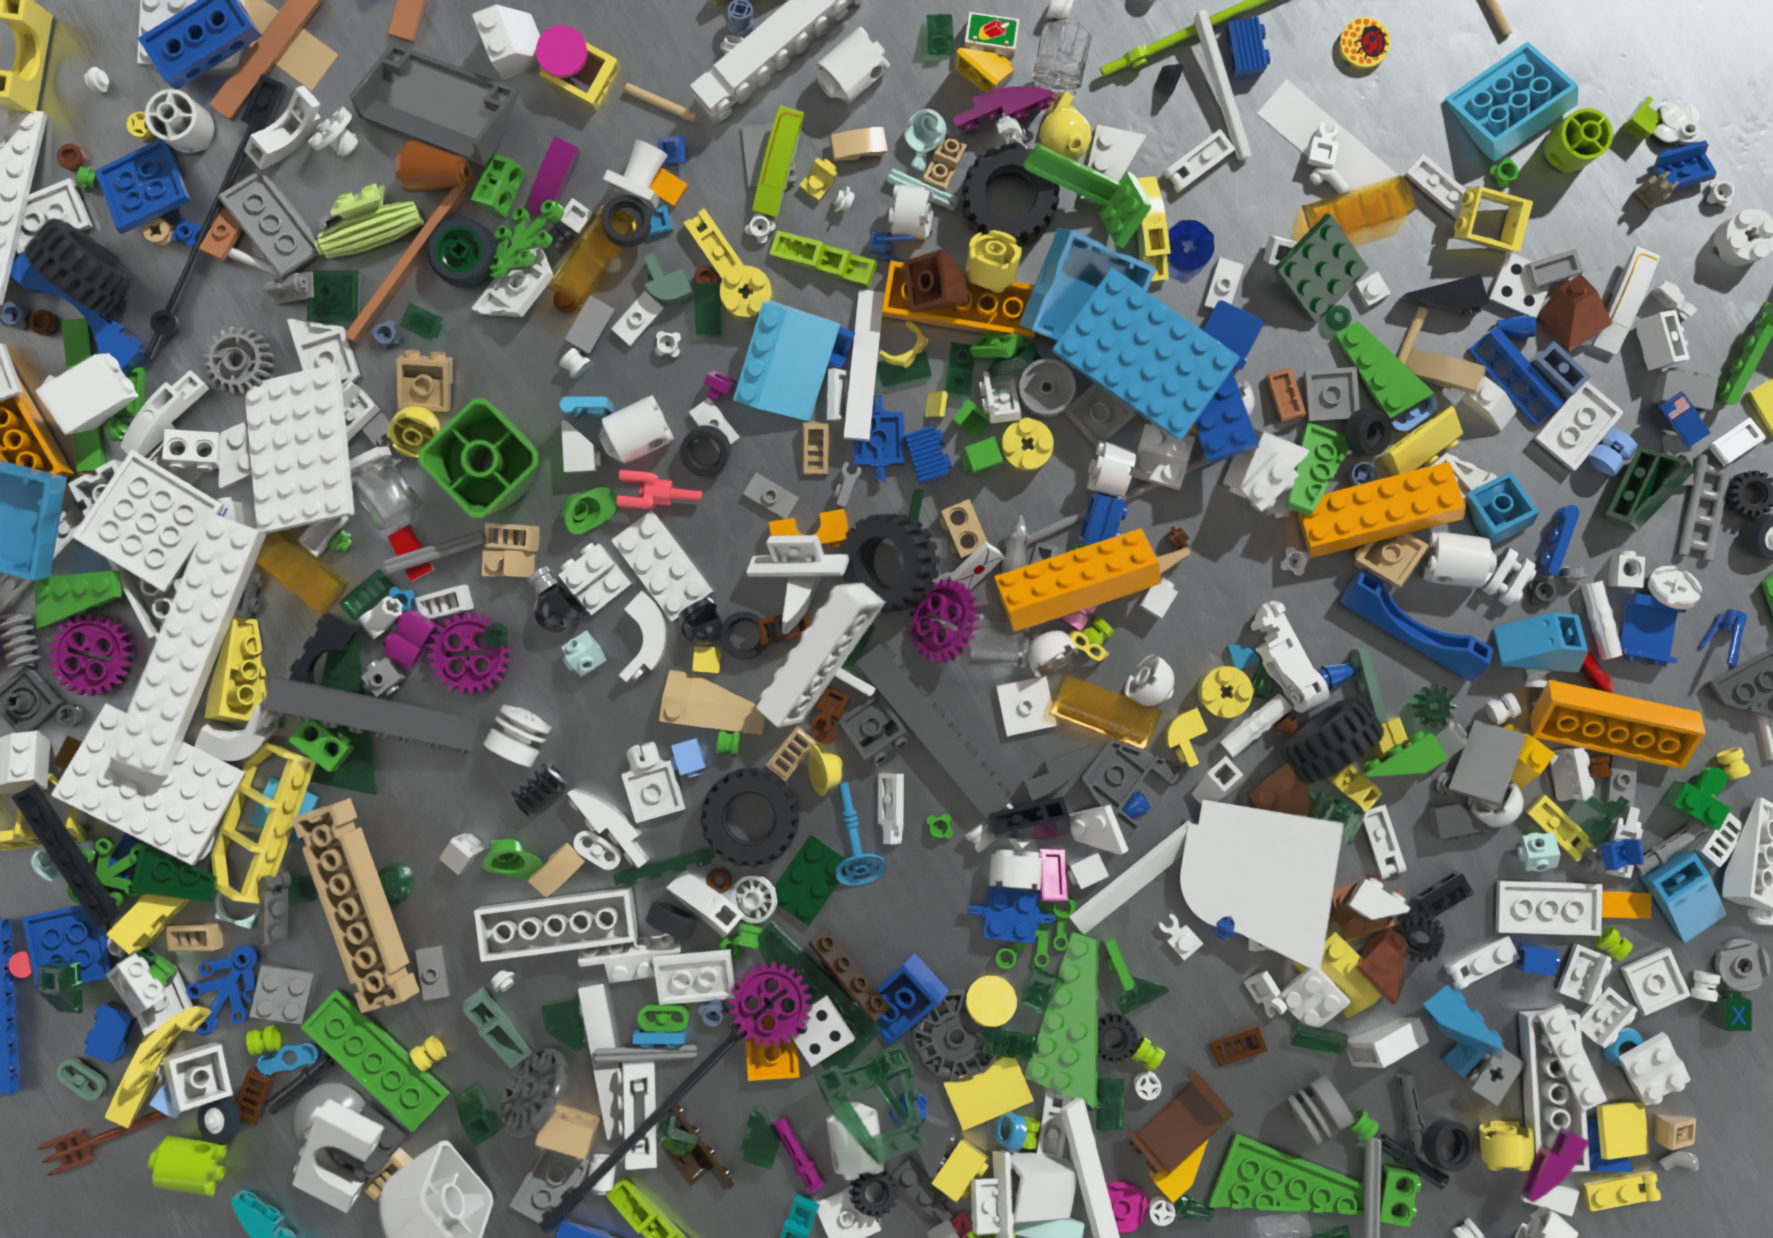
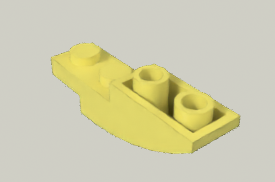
[1136,176,1170,281]

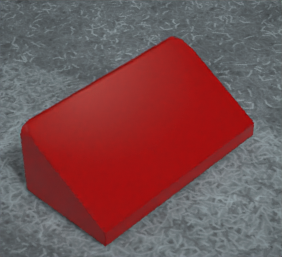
[1580,650,1615,693]

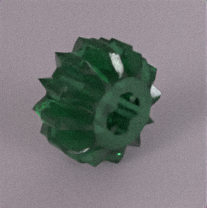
[1411,684,1457,728]

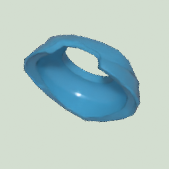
[1603,1027,1643,1068]
[996,1111,1026,1152]

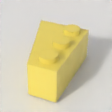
[106,894,190,955]

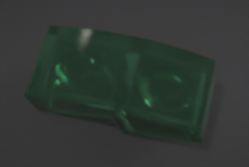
[945,342,975,396]
[983,1027,1035,1062]

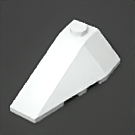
[1722,797,1773,911]

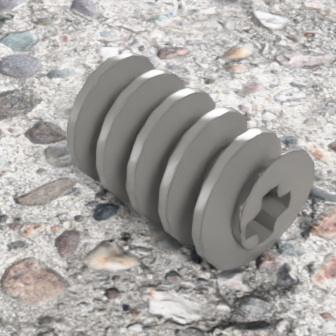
[0,613,40,668]

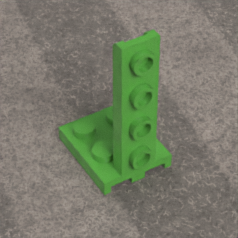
[1023,143,1153,248]
[1717,301,1773,405]

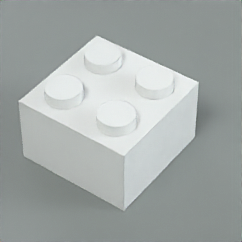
[162,1042,233,1112]

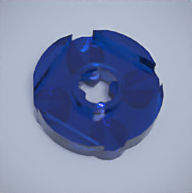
[1167,220,1215,272]

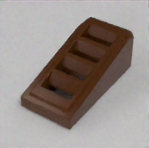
[756,612,810,645]
[1210,1022,1268,1066]
[236,1067,277,1125]

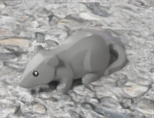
[998,515,1030,574]

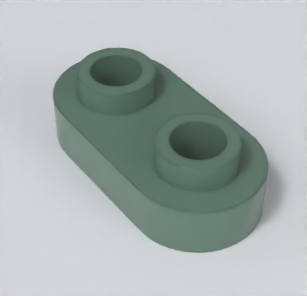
[56,1058,107,1101]

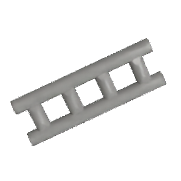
[1678,454,1733,561]

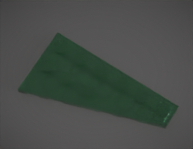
[310,635,379,795]
[758,920,883,1083]

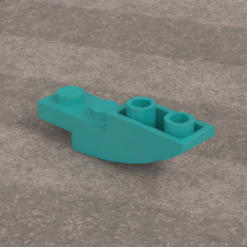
[231,1190,297,1238]

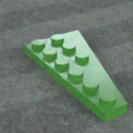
[1207,1133,1365,1215]

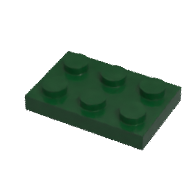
[767,833,851,926]

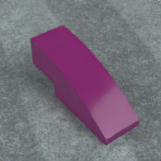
[525,136,581,222]
[1520,1127,1589,1203]

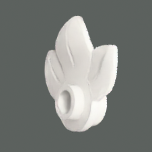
[1652,103,1702,145]

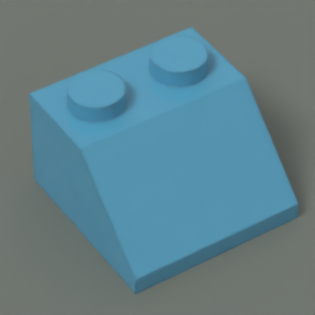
[1466,472,1539,546]

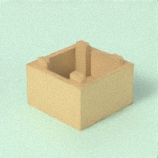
[535,1104,601,1162]

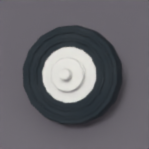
[1748,513,1773,560]
[197,1097,241,1144]

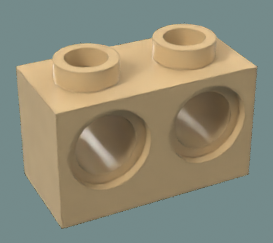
[938,499,988,559]

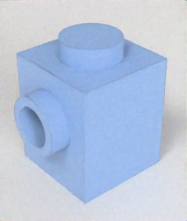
[670,737,707,778]

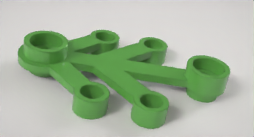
[488,200,565,279]
[67,836,141,907]
[995,895,1076,969]

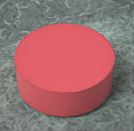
[9,951,33,978]

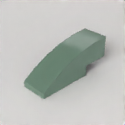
[462,987,531,1069]

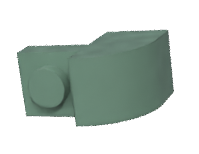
[643,253,694,304]

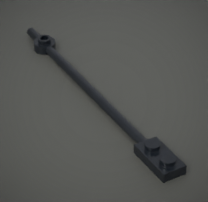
[144,74,287,360]
[538,1000,773,1233]

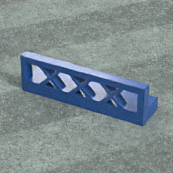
[1467,326,1565,426]

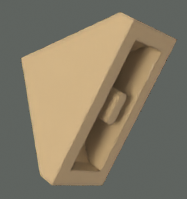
[1653,1114,1696,1150]

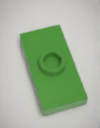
[1103,937,1134,991]

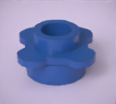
[171,218,201,247]

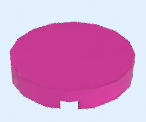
[536,25,588,78]
[1106,1180,1148,1234]

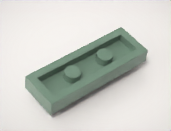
[1351,647,1388,723]

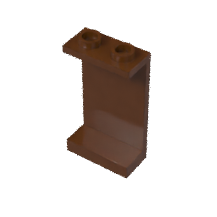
[1127,1070,1235,1178]

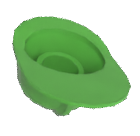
[559,487,617,535]
[482,839,543,879]

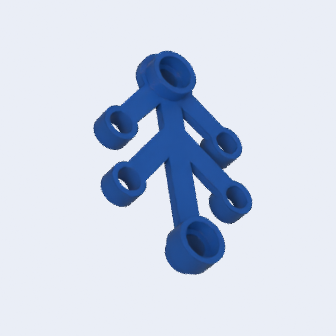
[186,945,257,1036]

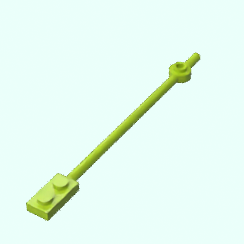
[1100,0,1269,77]

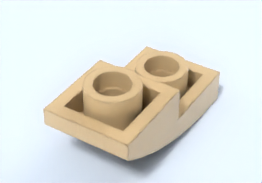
[829,127,888,161]
[922,134,967,192]
[528,843,585,898]

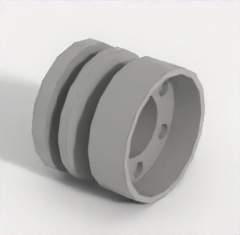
[1287,1075,1355,1146]

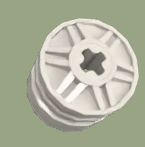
[483,704,552,767]

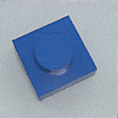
[657,136,686,164]

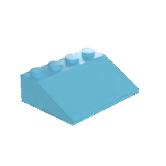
[1445,41,1579,162]
[733,300,841,422]

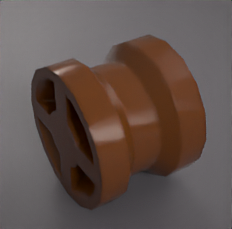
[1588,755,1613,778]

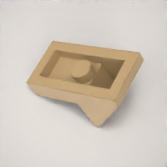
[482,550,535,578]

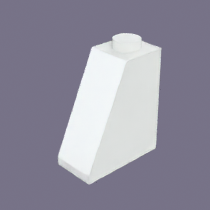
[1343,1017,1429,1068]

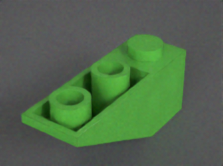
[1360,730,1448,777]

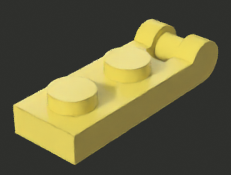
[683,208,744,280]
[1525,794,1595,862]
[1583,1171,1661,1212]

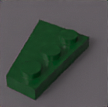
[131,840,218,903]

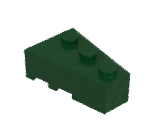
[1606,446,1695,532]

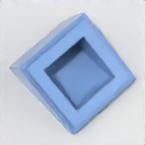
[149,1082,181,1119]

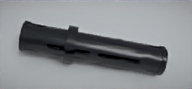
[264,1054,335,1115]
[1380,1133,1449,1190]

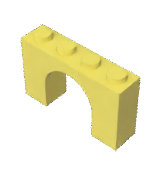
[0,0,53,113]

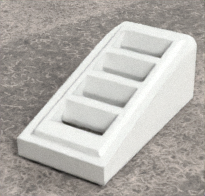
[414,584,474,620]
[1693,812,1745,868]

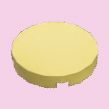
[965,976,1017,1028]

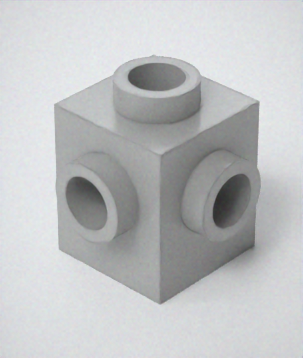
[361,658,407,698]

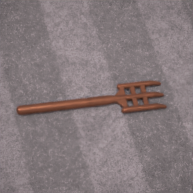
[37,1110,182,1176]

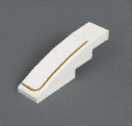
[1592,246,1660,355]

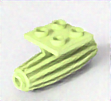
[315,183,424,258]

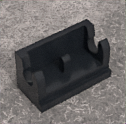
[1412,870,1474,920]

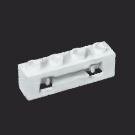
[617,1061,657,1170]

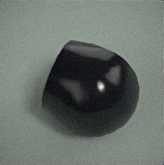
[533,587,585,632]
[678,597,722,646]

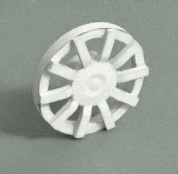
[731,874,778,923]

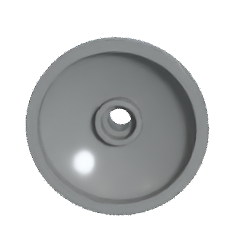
[293,1082,368,1160]

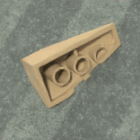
[659,670,766,735]

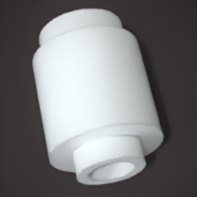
[588,1154,616,1195]

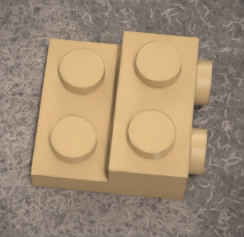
[396,350,453,412]
[1354,533,1429,589]

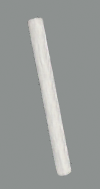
[1193,10,1251,160]

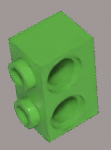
[471,154,526,218]
[960,437,1003,476]
[288,719,355,772]
[1380,1164,1421,1227]

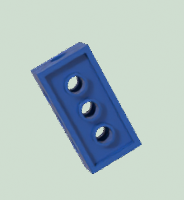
[138,0,262,90]

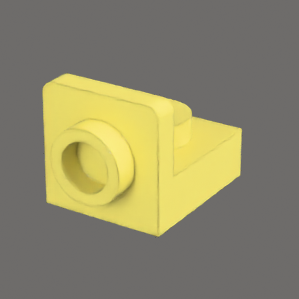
[799,158,838,203]

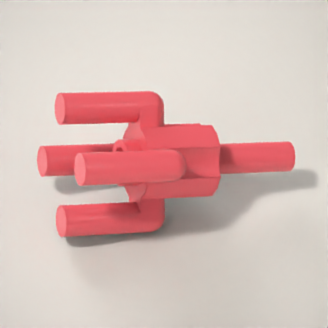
[617,470,702,510]

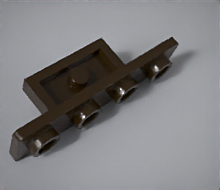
[808,928,889,1023]
[659,1104,735,1189]

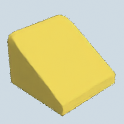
[924,391,948,420]
[692,646,722,673]

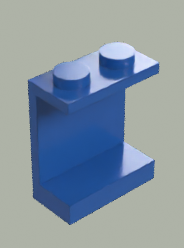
[1619,593,1686,667]

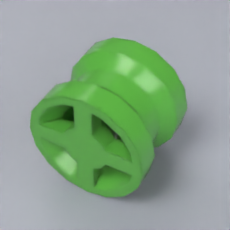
[716,730,741,758]
[733,922,763,949]
[148,955,178,987]
[1347,1109,1379,1143]

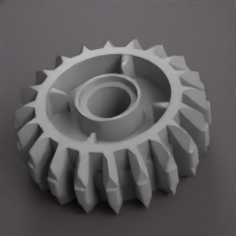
[202,326,274,395]

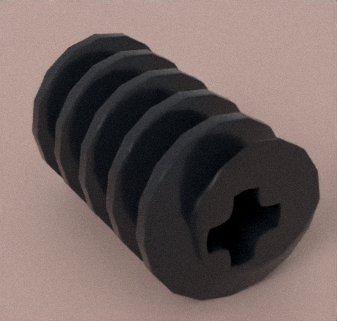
[510,764,569,817]

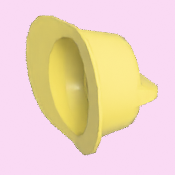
[809,742,842,796]

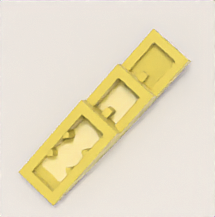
[105,1036,174,1129]

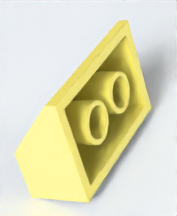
[1377,406,1463,476]
[1293,928,1382,1018]

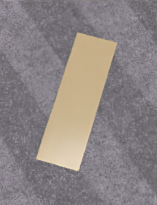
[245,0,339,91]

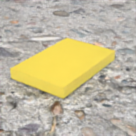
[943,1052,1034,1131]

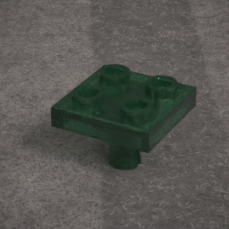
[307,270,361,323]

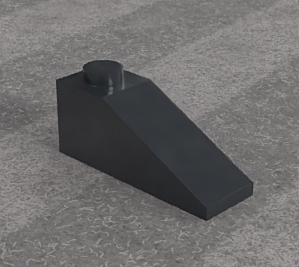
[1400,274,1489,316]
[989,797,1070,839]

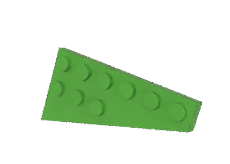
[1025,932,1099,1107]

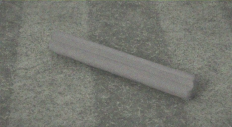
[383,530,484,574]
[594,1045,697,1063]
[1364,1137,1381,1238]

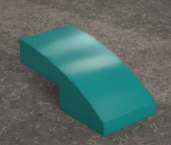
[780,1194,820,1238]

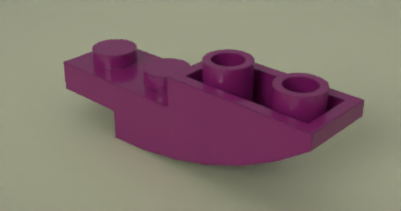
[952,86,1059,132]

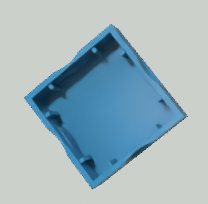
[1019,227,1156,341]
[0,461,67,581]

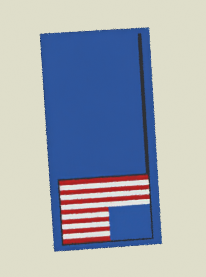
[1659,391,1710,448]

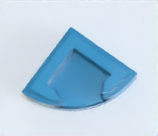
[648,205,673,237]
[1227,645,1261,669]

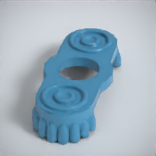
[257,1042,319,1076]

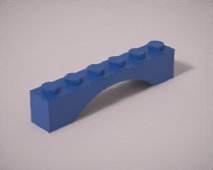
[10,250,146,377]
[1341,569,1493,683]

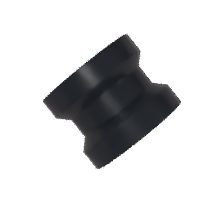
[546,222,574,253]

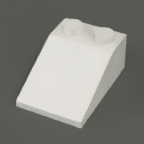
[0,731,50,794]

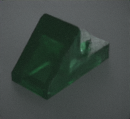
[1116,972,1169,1015]

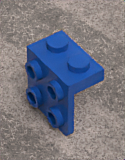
[1203,300,1264,371]

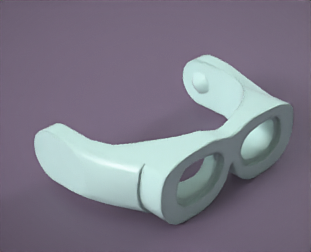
[215,891,259,928]

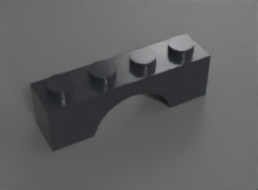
[289,612,361,685]

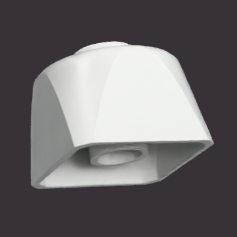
[380,1141,493,1238]

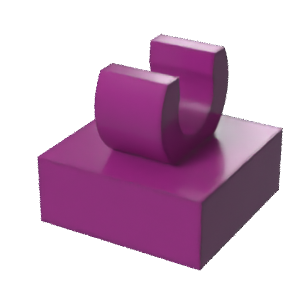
[704,370,736,402]

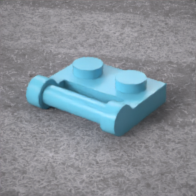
[560,397,614,418]

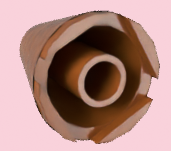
[395,140,471,193]

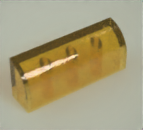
[1302,175,1417,234]
[546,203,637,309]
[255,530,348,616]
[1049,674,1162,750]

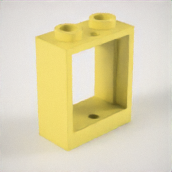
[539,42,621,111]
[1454,186,1533,253]

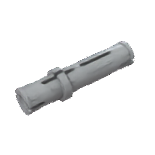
[1634,821,1706,877]

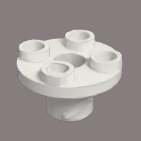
[308,106,358,157]

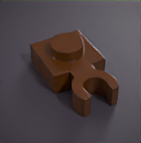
[812,686,851,734]

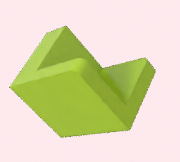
[1622,96,1661,141]

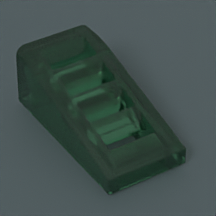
[338,569,396,622]

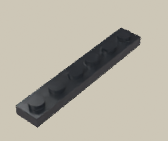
[11,783,122,928]

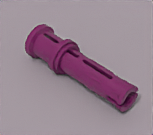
[771,1116,826,1194]

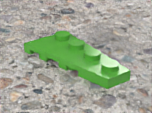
[1335,321,1434,420]
[1286,422,1349,516]
[34,571,122,629]

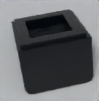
[1154,64,1184,96]

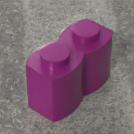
[383,609,438,670]

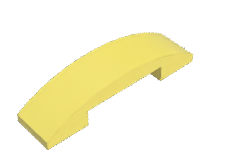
[123,1006,212,1092]

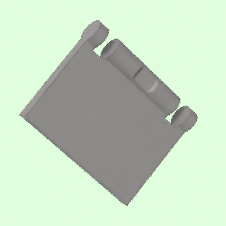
[742,123,796,188]

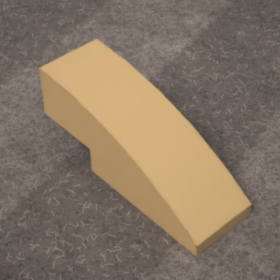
[1405,349,1486,396]

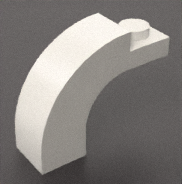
[244,85,321,170]
[619,591,668,682]
[194,700,276,761]

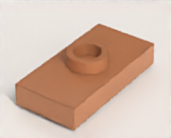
[199,206,243,262]
[1266,367,1306,424]

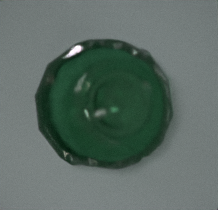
[378,862,415,905]

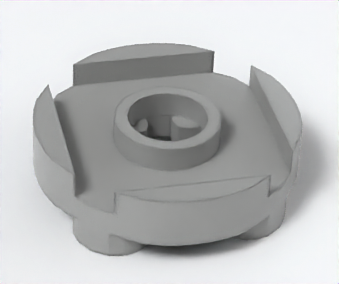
[1715,939,1771,991]

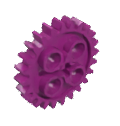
[908,579,980,663]
[427,612,512,695]
[47,613,135,696]
[729,962,813,1048]

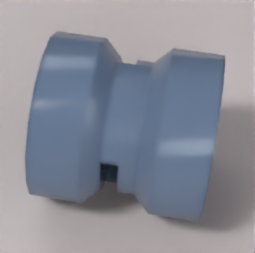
[727,0,754,37]
[1346,462,1377,487]

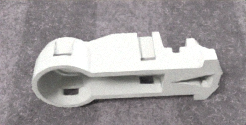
[1251,601,1329,713]

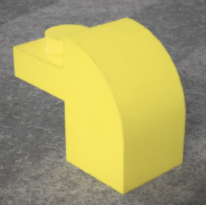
[1164,707,1208,767]
[1327,764,1383,813]

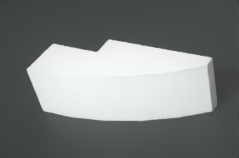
[782,576,820,634]

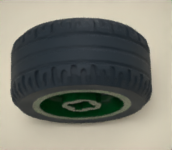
[427,217,497,288]

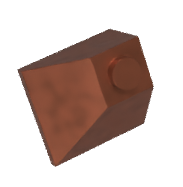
[903,249,968,312]
[1537,274,1612,352]
[1356,926,1408,1005]

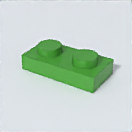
[969,333,1024,358]

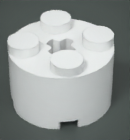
[889,185,934,240]
[1714,209,1773,266]
[1087,440,1136,498]
[989,849,1043,890]
[1515,1206,1578,1238]

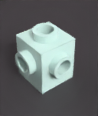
[561,630,606,677]
[1517,832,1561,872]

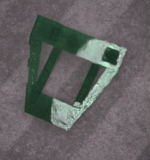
[814,1043,925,1164]

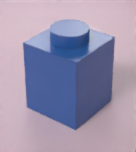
[1516,943,1560,976]

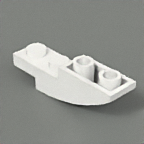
[120,370,210,457]
[567,789,649,868]

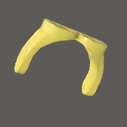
[878,320,928,368]
[1067,627,1109,662]

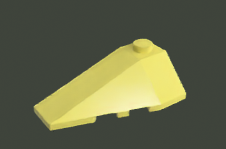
[204,615,267,724]

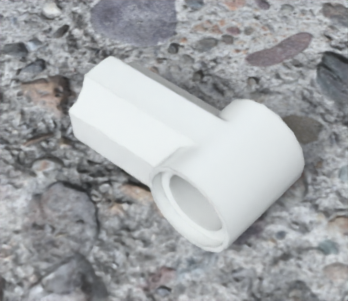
[358,596,402,642]

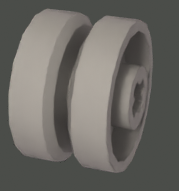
[1017,358,1076,419]

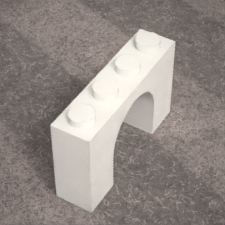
[292,1099,384,1213]

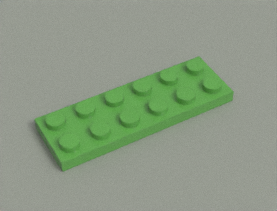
[300,988,450,1132]

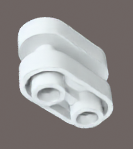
[1480,547,1536,607]

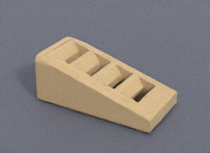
[803,421,829,475]
[483,522,540,552]
[1156,548,1191,574]
[766,726,817,781]
[166,923,224,952]
[362,1148,413,1204]

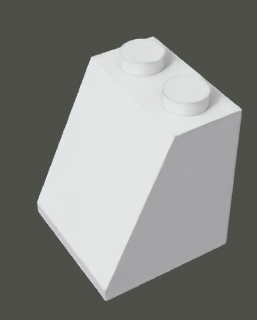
[472,5,540,81]
[36,353,139,435]
[1223,428,1309,499]
[1001,1149,1079,1222]

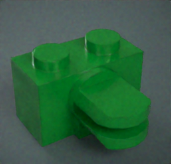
[1662,767,1731,830]

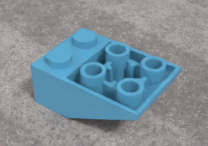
[1493,612,1588,673]
[1641,851,1727,943]
[1423,985,1504,1059]

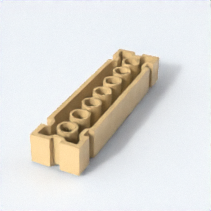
[292,798,420,1013]

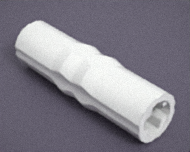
[1580,581,1623,660]
[1219,693,1292,758]

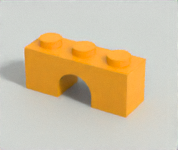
[769,509,848,548]

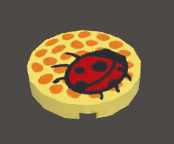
[1338,17,1391,70]

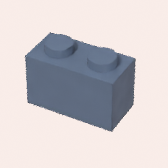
[1529,341,1591,399]

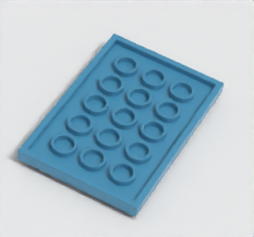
[1052,267,1240,442]

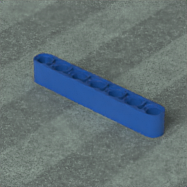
[0,918,19,1096]

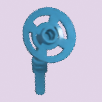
[835,782,886,886]

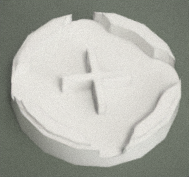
[1648,566,1702,609]

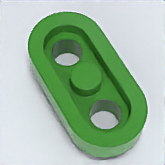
[637,1004,690,1032]

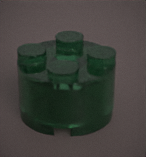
[1307,791,1366,845]

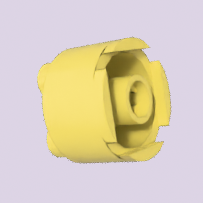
[966,231,1021,292]
[720,266,773,322]
[1001,418,1054,472]
[1197,666,1254,718]
[1479,1120,1535,1171]

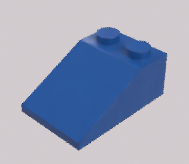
[855,953,949,1046]

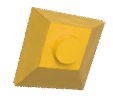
[955,48,1014,93]
[1501,722,1555,790]

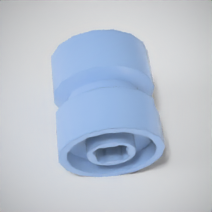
[1587,428,1638,477]

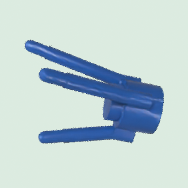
[870,230,933,263]
[1699,609,1747,668]

